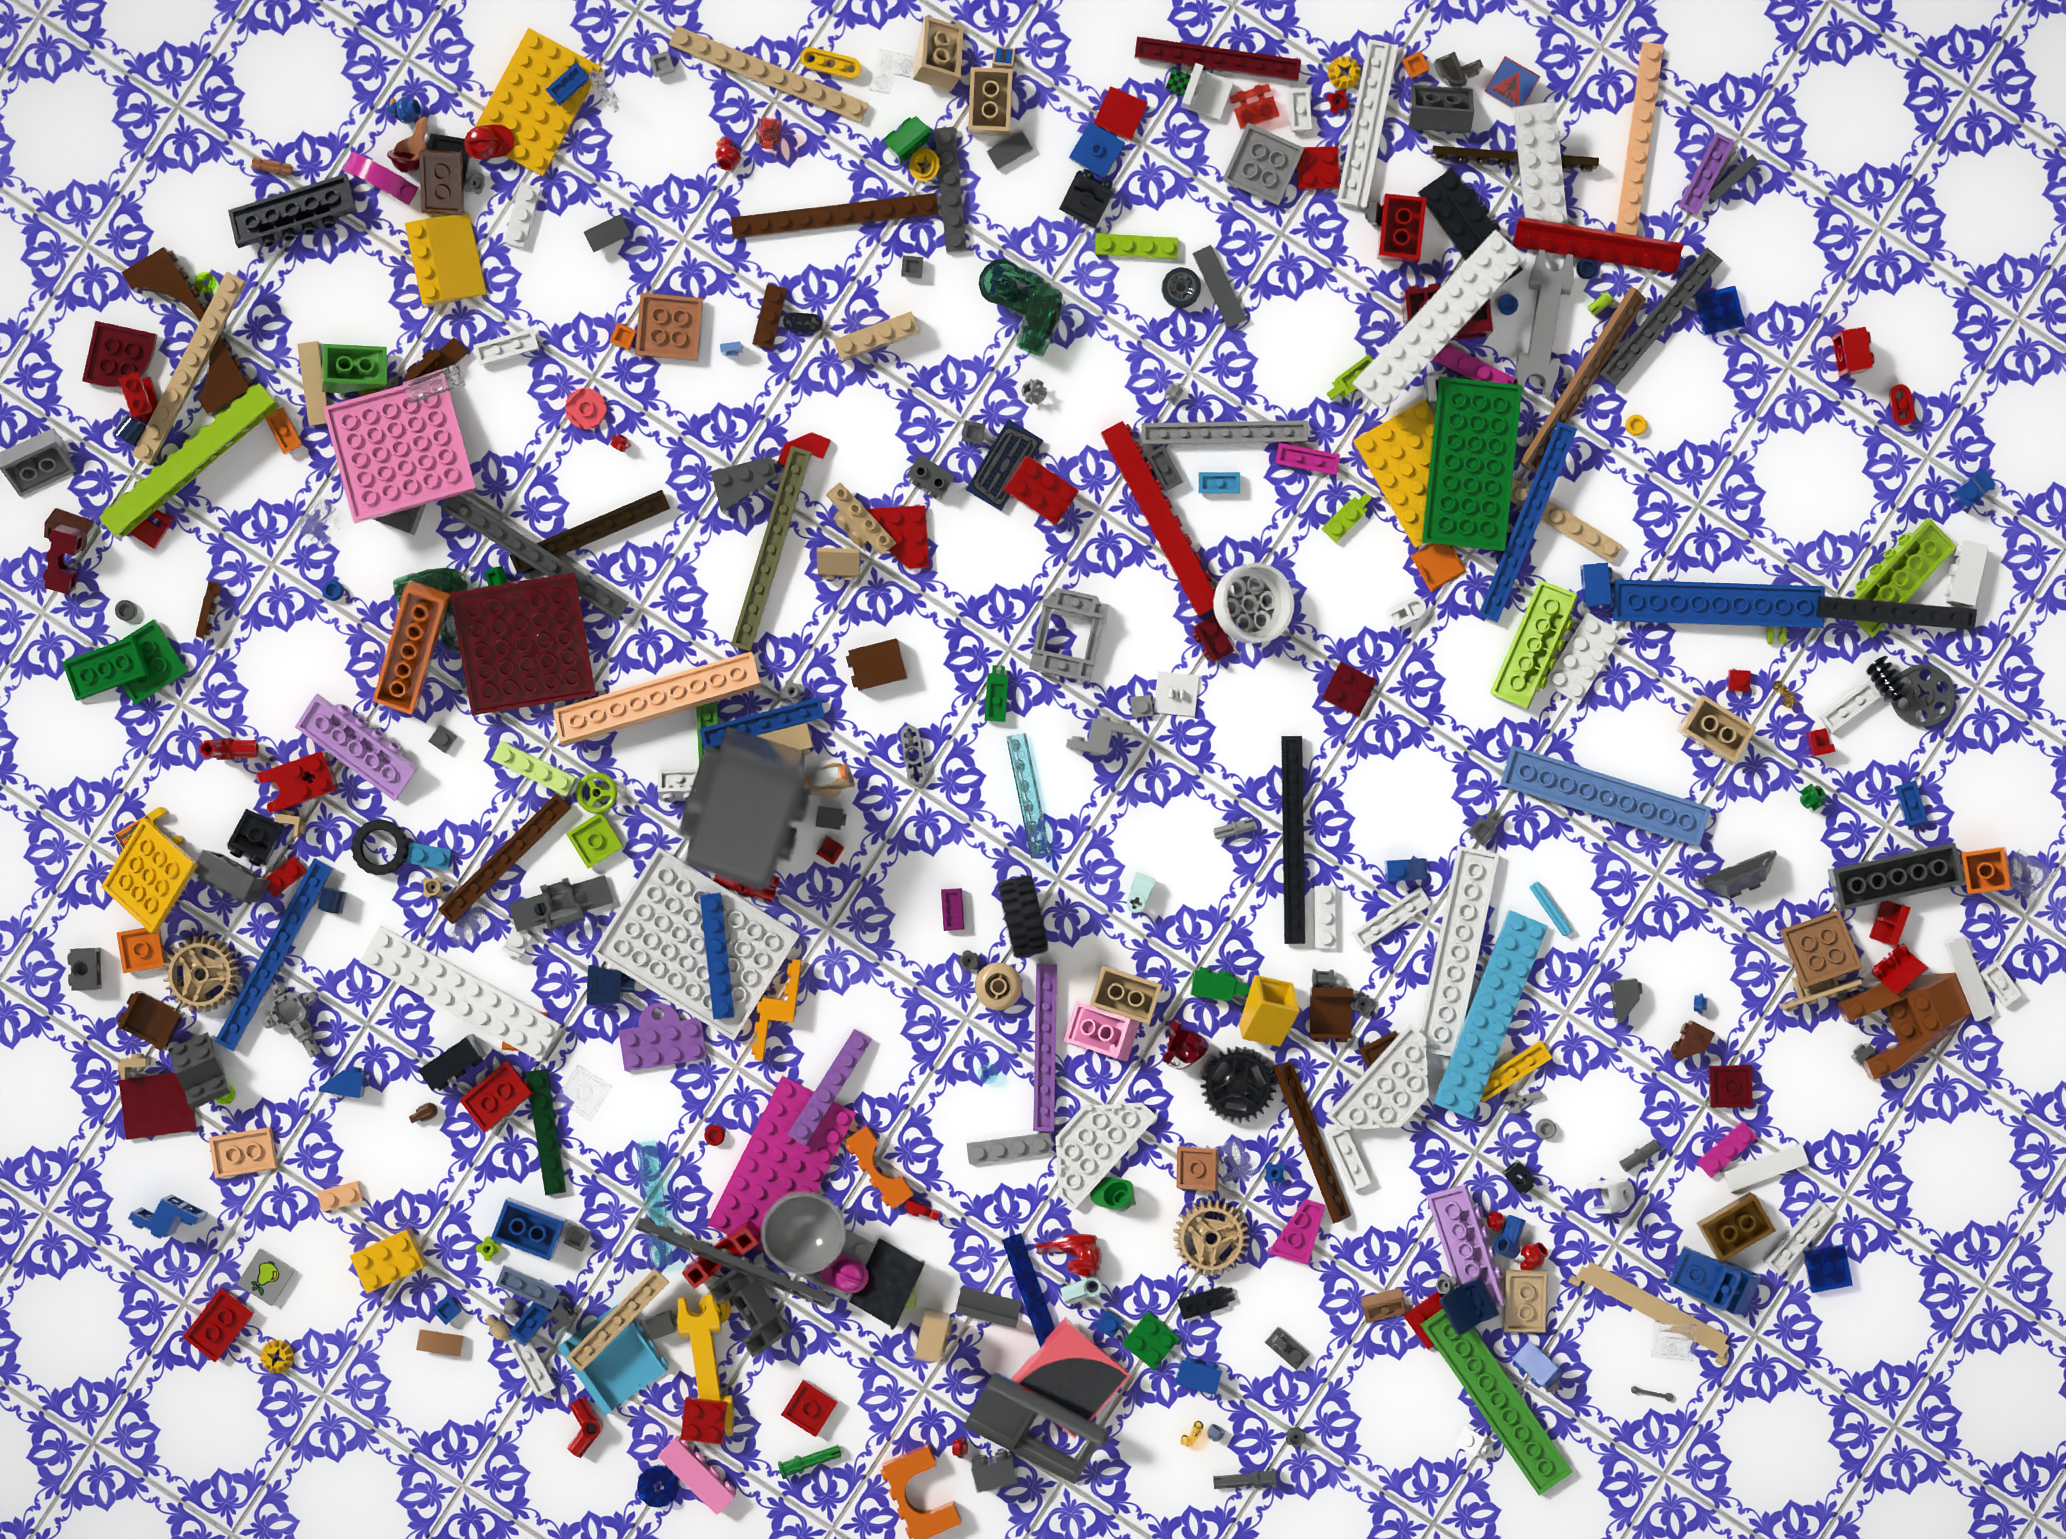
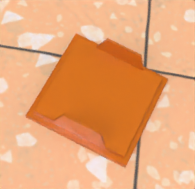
[1410,544,1467,592]

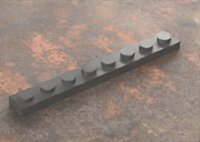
[1599,247,1723,388]

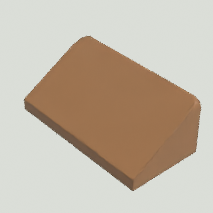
[1360,1288,1407,1323]

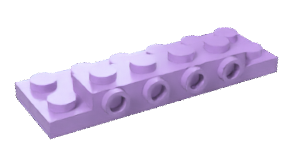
[295,694,418,801]
[1426,1184,1506,1307]

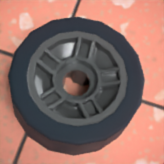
[1161,267,1201,308]

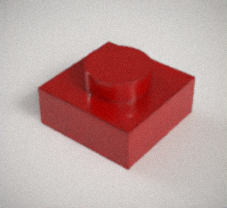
[1727,670,1751,691]

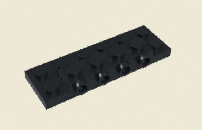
[1417,168,1523,286]
[228,173,357,248]

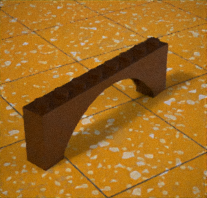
[121,247,254,417]

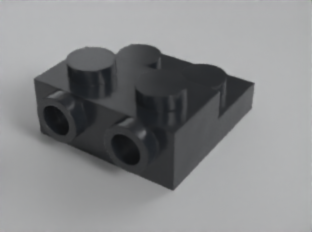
[1059,169,1116,228]
[227,809,284,867]

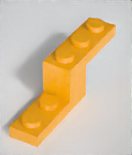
[751,959,802,1061]

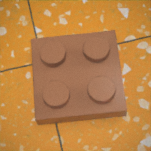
[1176,1146,1219,1191]

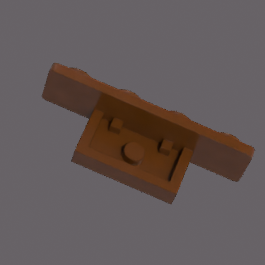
[400,338,468,386]

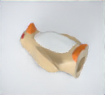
[803,763,855,798]

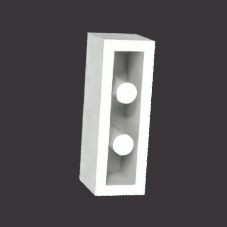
[1944,540,1989,607]

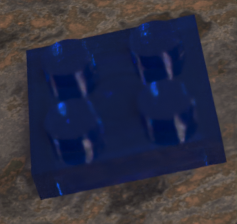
[1694,285,1746,336]
[1802,1244,1853,1293]

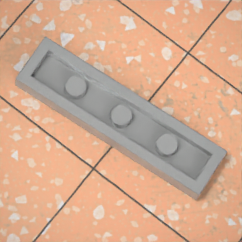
[966,1132,1051,1164]

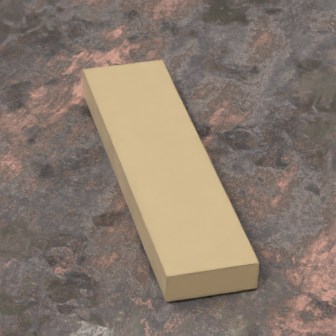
[297,341,328,426]

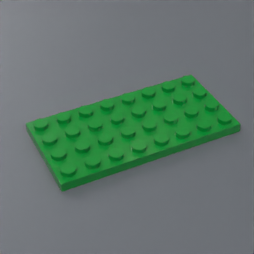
[1421,376,1522,552]

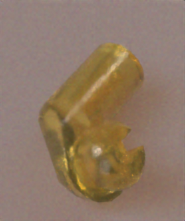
[1773,681,1796,709]
[1180,1421,1204,1448]

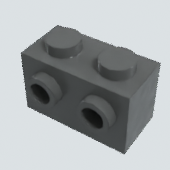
[907,454,955,499]

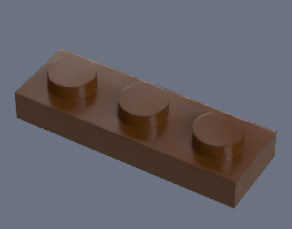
[752,284,788,350]

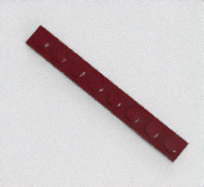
[1134,36,1301,82]

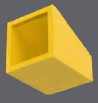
[1239,975,1300,1047]

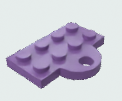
[618,1003,707,1071]

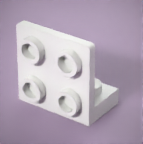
[1181,63,1233,120]

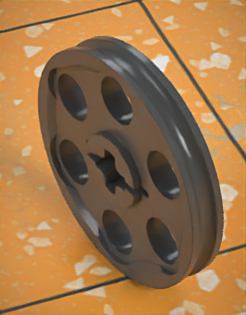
[1891,664,1955,727]

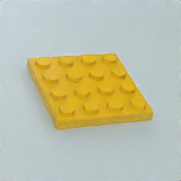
[101,818,199,934]

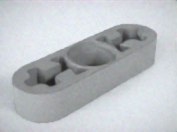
[901,725,926,785]

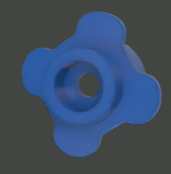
[1264,1162,1285,1183]

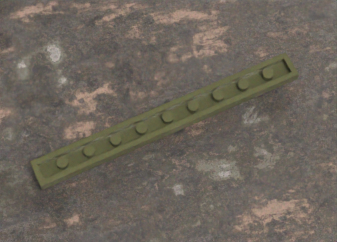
[731,446,812,651]

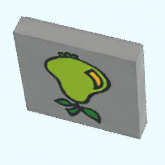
[237,1248,295,1307]

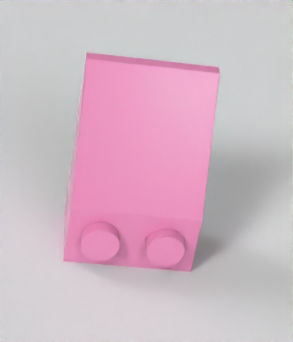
[1064,1001,1140,1061]

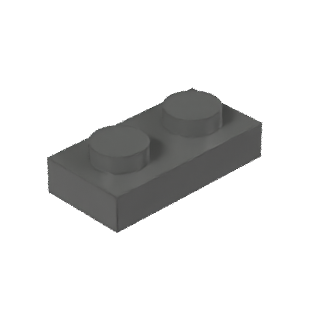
[1145,446,1183,492]

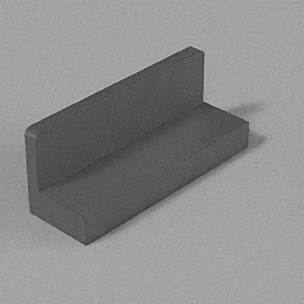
[955,1286,1022,1328]

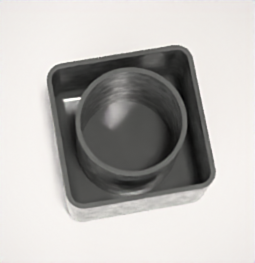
[677,727,811,890]

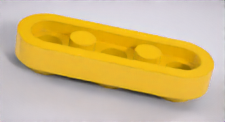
[800,47,861,80]

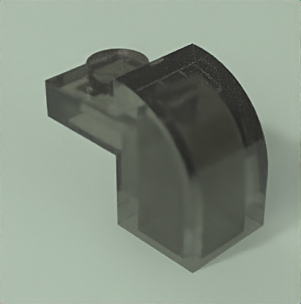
[1433,52,1484,88]

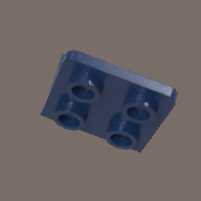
[1439,1277,1500,1336]

